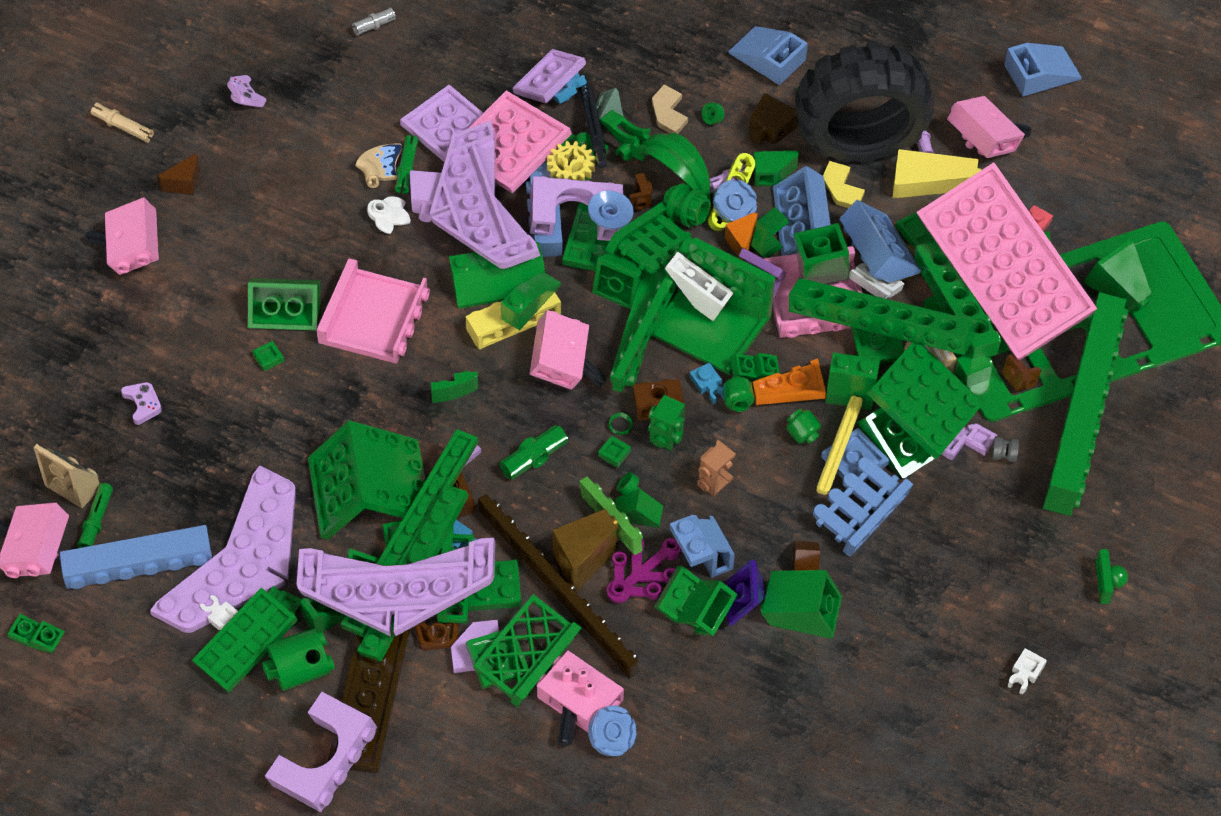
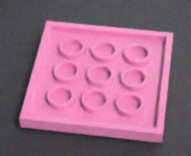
[447,91,572,193]

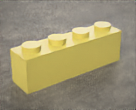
[466,293,561,350]

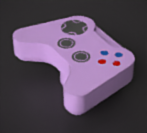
[227,75,267,108]
[121,382,162,425]

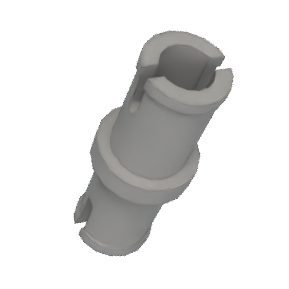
[352,7,396,36]

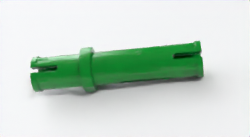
[395,135,419,194]
[78,483,113,548]

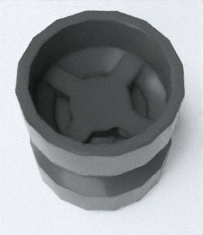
[992,436,1019,463]

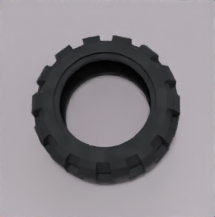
[795,43,934,165]

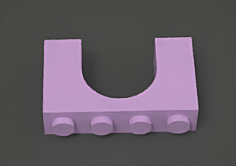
[530,176,623,241]
[265,692,377,812]

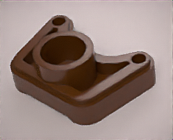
[414,622,460,651]

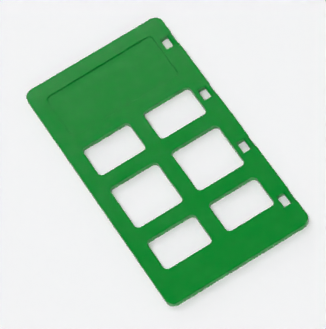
[922,222,1221,422]

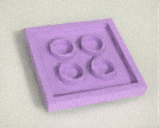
[400,85,483,162]

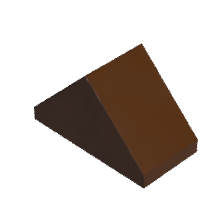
[158,154,200,195]
[794,541,820,571]

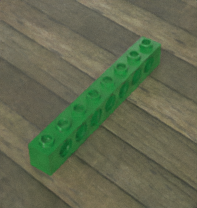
[789,278,975,355]

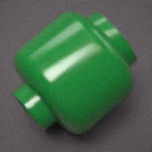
[722,376,754,412]
[786,409,821,444]

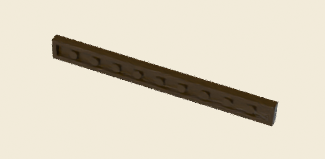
[478,494,639,679]

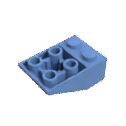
[729,26,808,85]
[1004,43,1082,97]

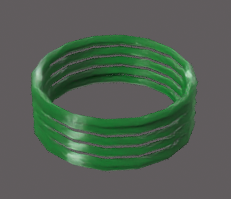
[609,413,632,435]

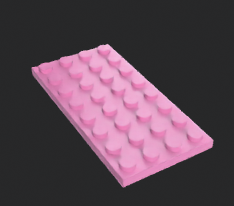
[917,163,1097,360]

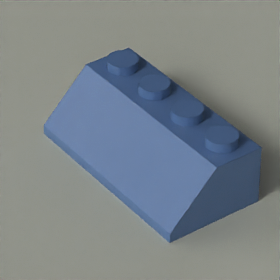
[773,166,830,256]
[840,200,922,283]

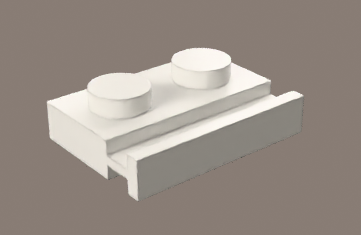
[849,262,904,299]

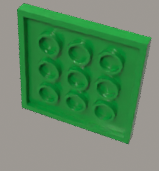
[866,341,984,460]

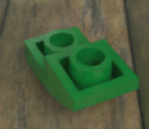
[730,353,780,380]
[431,371,478,403]
[7,614,65,653]

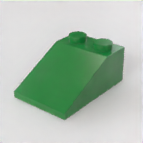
[856,407,934,479]

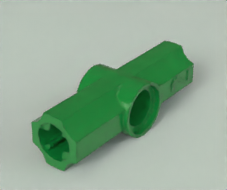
[499,425,568,480]

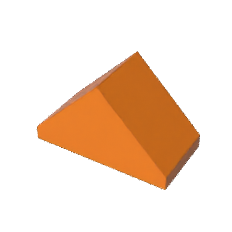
[725,213,758,260]

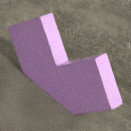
[941,424,997,460]
[451,620,499,673]

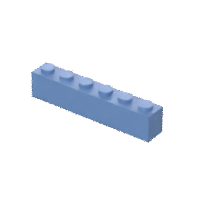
[60,525,212,589]

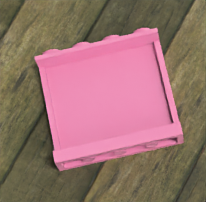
[764,246,863,338]
[317,259,430,364]

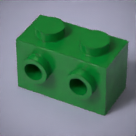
[648,395,685,451]

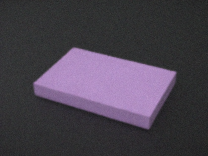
[512,49,586,103]

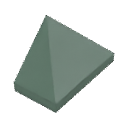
[585,88,624,127]

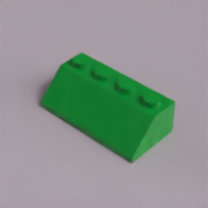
[449,242,545,309]

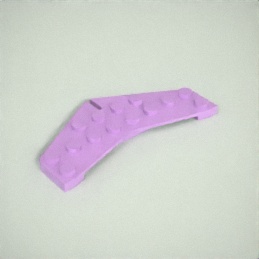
[429,121,540,269]
[150,465,296,633]
[297,538,495,636]

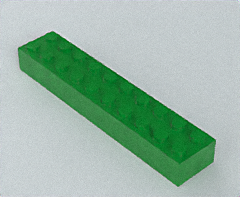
[1043,292,1129,516]

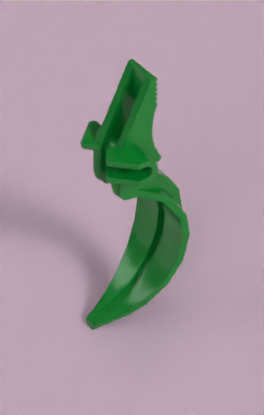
[600,109,710,200]

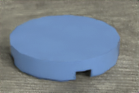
[713,180,757,223]
[588,706,636,756]

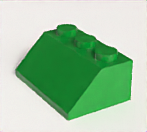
[248,278,321,330]

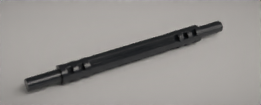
[580,75,607,168]

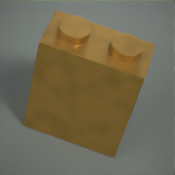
[553,509,619,592]

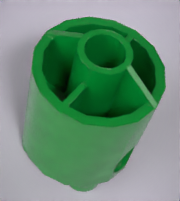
[262,628,335,692]

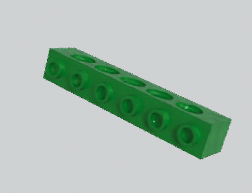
[914,241,1001,359]

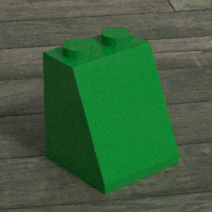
[794,223,849,284]
[825,352,880,410]
[761,570,842,638]

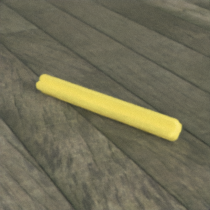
[816,396,863,495]

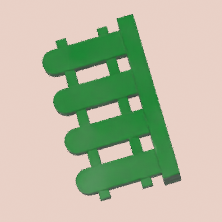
[605,202,693,274]

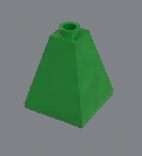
[1084,239,1152,310]
[592,250,643,309]

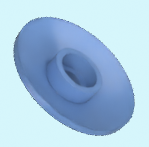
[588,191,633,229]

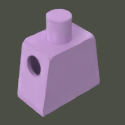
[410,170,441,222]

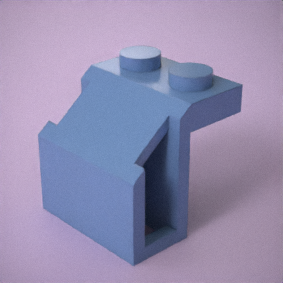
[670,515,735,578]

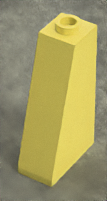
[892,149,981,198]

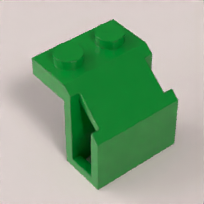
[654,566,738,636]

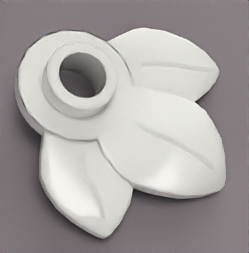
[367,197,410,234]

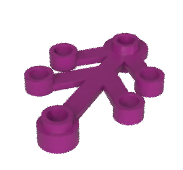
[607,538,681,604]

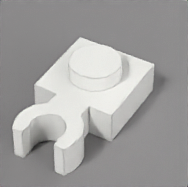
[200,595,238,631]
[1008,648,1047,694]

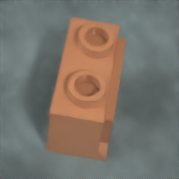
[697,440,736,496]

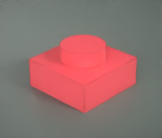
[1029,205,1053,231]

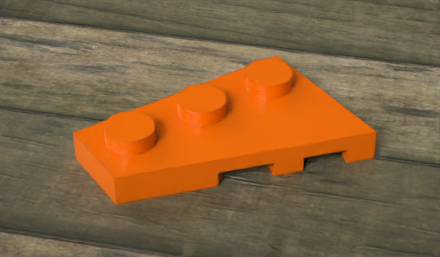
[752,359,826,405]

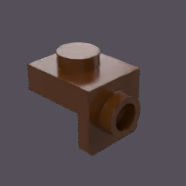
[628,173,653,211]
[1001,354,1041,391]

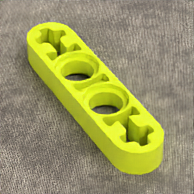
[708,153,755,231]

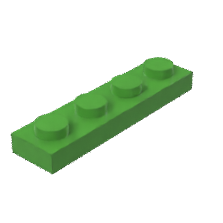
[579,477,643,555]

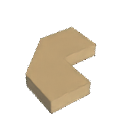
[652,85,688,134]

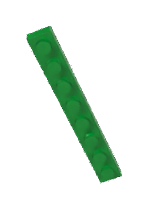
[610,238,692,393]
[357,485,469,662]

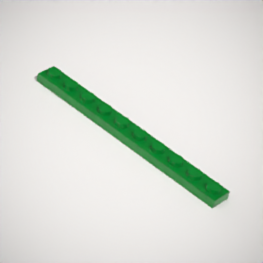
[341,429,479,638]

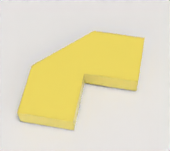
[823,161,865,209]

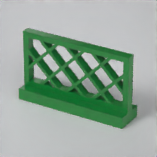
[472,594,581,708]

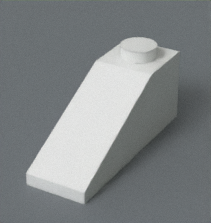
[665,252,734,321]

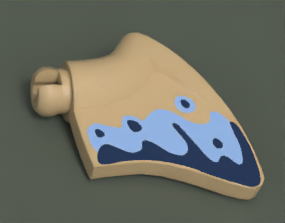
[355,144,402,188]

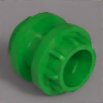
[662,183,711,228]

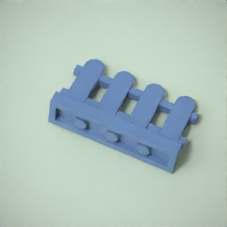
[813,458,913,557]

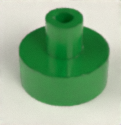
[702,103,725,125]
[616,472,640,495]

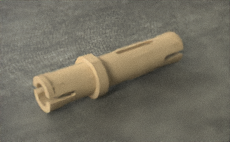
[91,102,154,143]

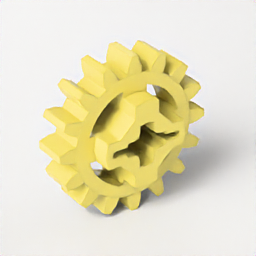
[547,141,595,181]

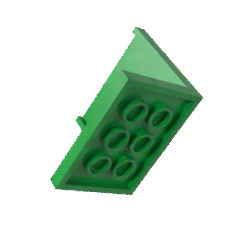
[651,237,776,375]
[308,420,426,540]

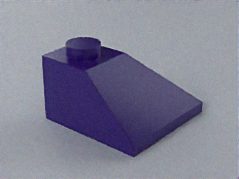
[725,560,765,626]

